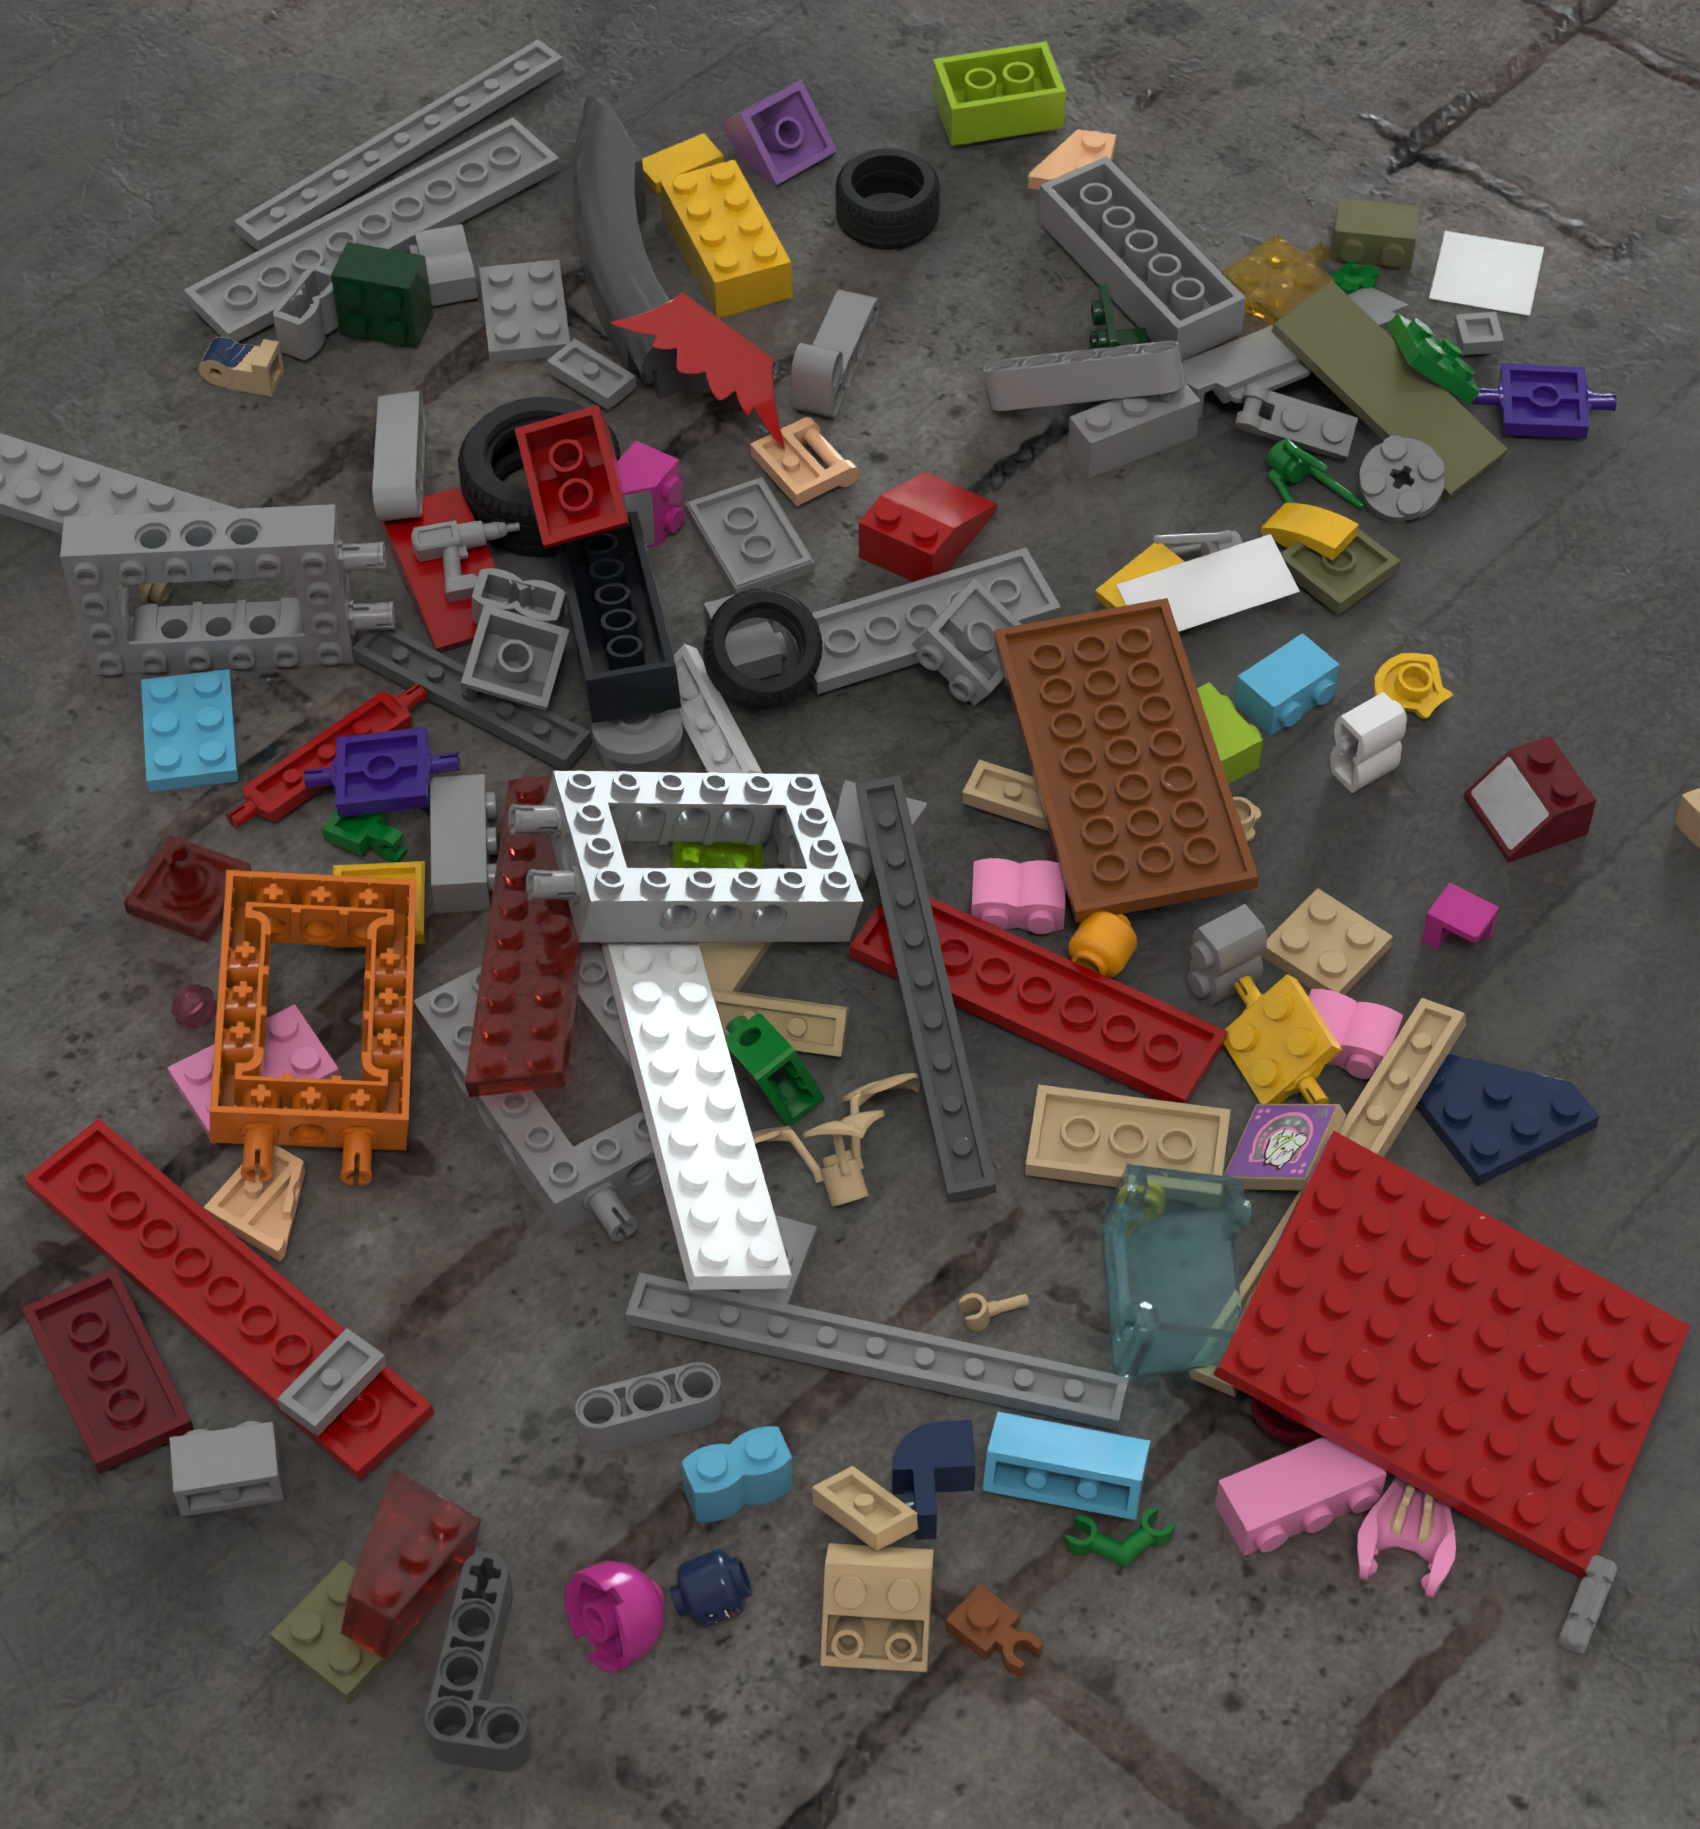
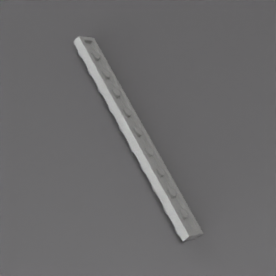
[234,39,564,251]
[625,1272,1129,1431]

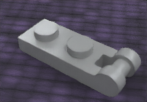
[1235,383,1358,461]

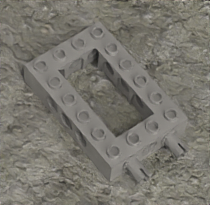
[60,504,396,675]
[508,770,863,942]
[413,920,662,1242]

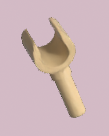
[958,1293,1029,1332]

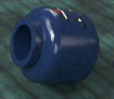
[670,1549,753,1628]

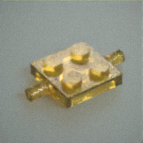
[1221,234,1335,325]

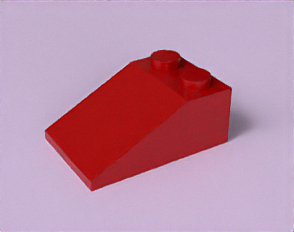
[515,405,629,549]
[858,472,998,582]

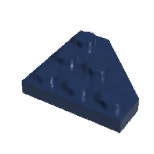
[1415,1054,1600,1186]

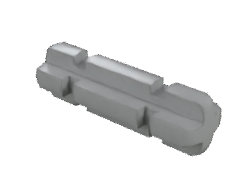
[1558,1555,1617,1654]

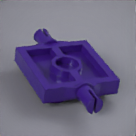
[1472,363,1617,439]
[304,727,461,817]

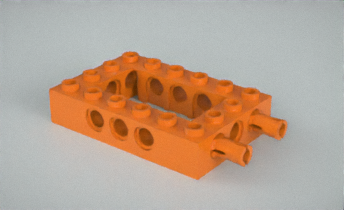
[210,870,417,1186]

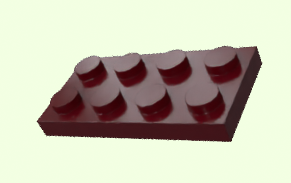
[22,1267,194,1474]

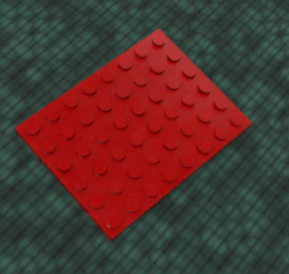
[1213,1131,1691,1579]

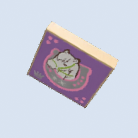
[1222,1104,1346,1190]

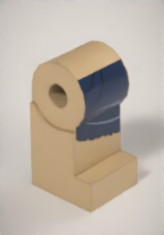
[199,337,284,397]

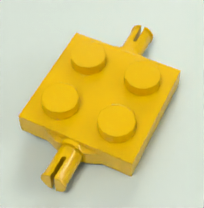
[1224,974,1342,1104]

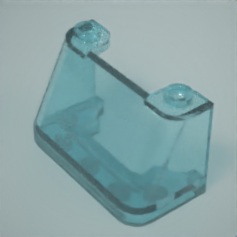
[1102,1164,1251,1378]

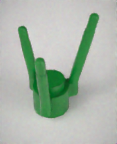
[1266,439,1366,510]

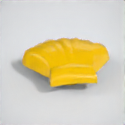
[1374,653,1454,720]

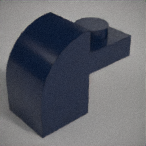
[892,1420,975,1540]

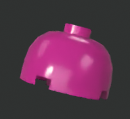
[564,1561,664,1673]

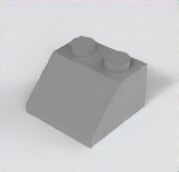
[460,604,570,711]

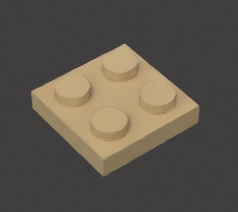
[1261,888,1393,995]

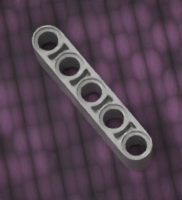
[983,341,1186,411]
[372,391,426,522]

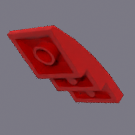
[380,487,497,653]

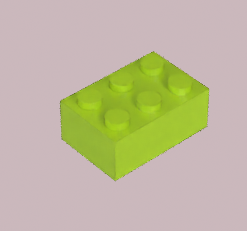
[933,41,1066,146]

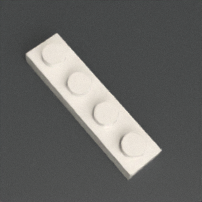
[673,644,763,774]

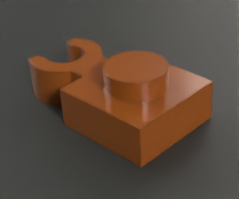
[945,1584,1043,1677]

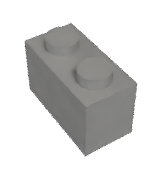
[169,1421,285,1517]

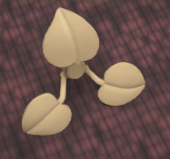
[752,1073,920,1207]

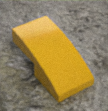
[1260,503,1359,561]

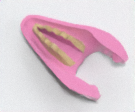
[1357,1477,1456,1599]

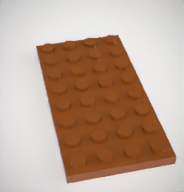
[994,598,1259,923]

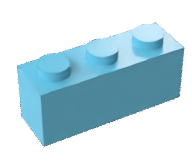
[982,1412,1150,1520]

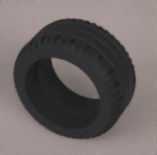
[835,148,940,249]
[703,588,823,710]

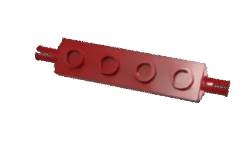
[226,683,427,830]

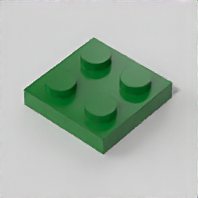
[1387,313,1481,405]

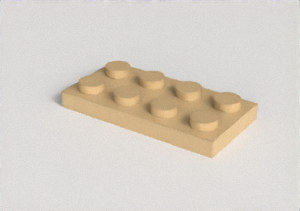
[1025,1085,1231,1201]

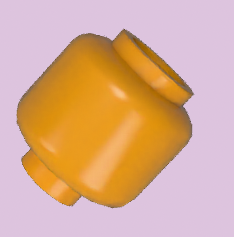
[1068,911,1138,978]

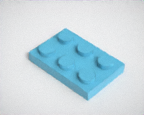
[141,669,239,793]

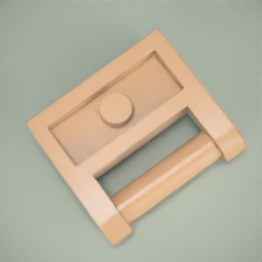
[750,417,860,506]

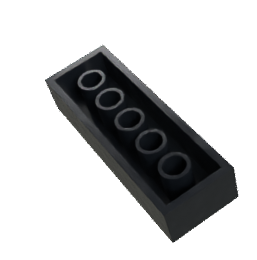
[555,511,681,723]

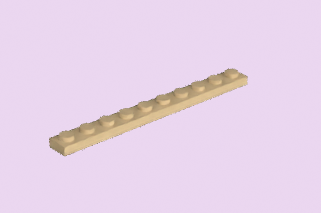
[1188,998,1466,1397]

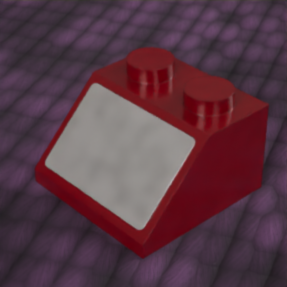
[1464,736,1596,863]

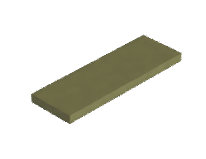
[1271,281,1508,502]

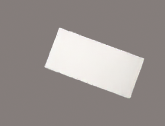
[1117,534,1300,632]

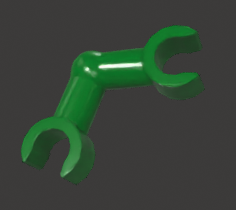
[1064,1506,1175,1566]

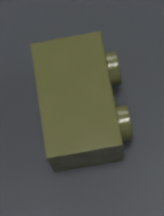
[1331,198,1419,269]

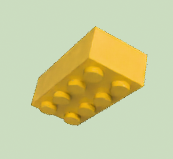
[660,160,792,318]

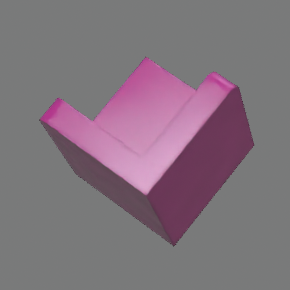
[1422,883,1499,949]

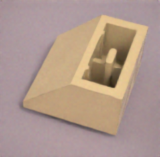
[820,1543,934,1672]

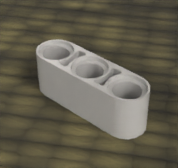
[575,1362,722,1453]

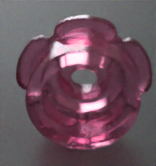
[171,984,217,1029]

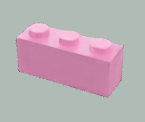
[1215,1437,1387,1556]

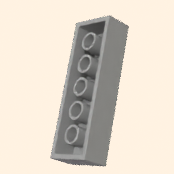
[1039,156,1246,361]

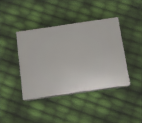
[685,477,815,595]

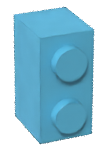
[1234,633,1339,736]

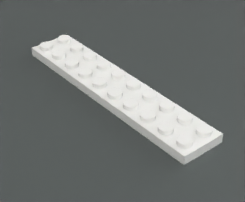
[600,942,792,1290]

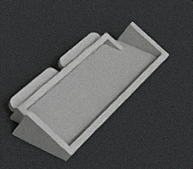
[1182,287,1409,418]

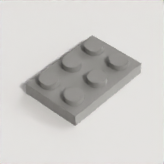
[479,259,570,364]

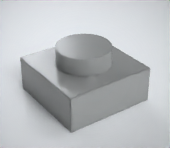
[1453,312,1504,355]

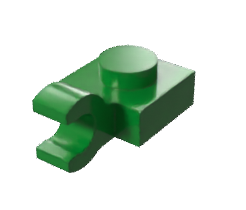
[321,811,407,863]

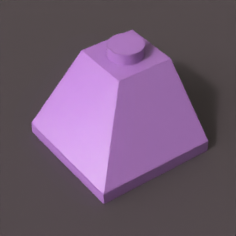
[721,80,837,187]

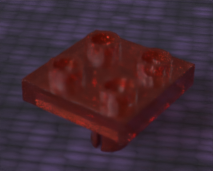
[124,835,252,942]

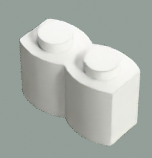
[1330,692,1407,794]

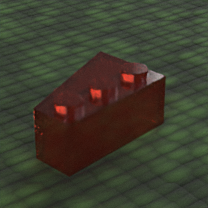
[341,1469,481,1660]

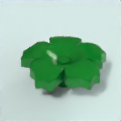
[1329,262,1379,294]

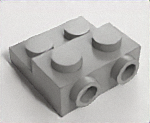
[912,577,1022,706]

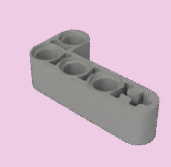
[791,289,880,418]

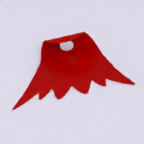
[611,292,785,449]

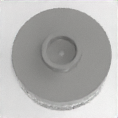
[592,709,685,772]

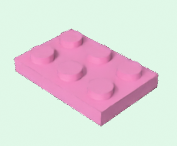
[167,1004,340,1144]

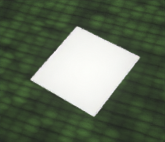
[1429,231,1544,316]

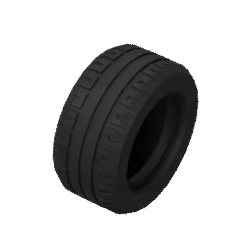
[458,397,621,557]

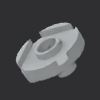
[1359,435,1445,523]

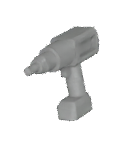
[411,520,520,602]

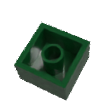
[331,242,433,349]

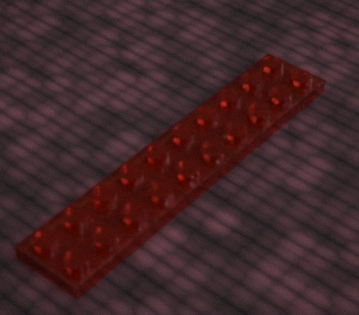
[465,769,598,1098]

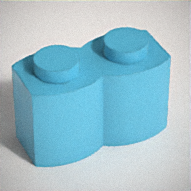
[681,1426,793,1523]

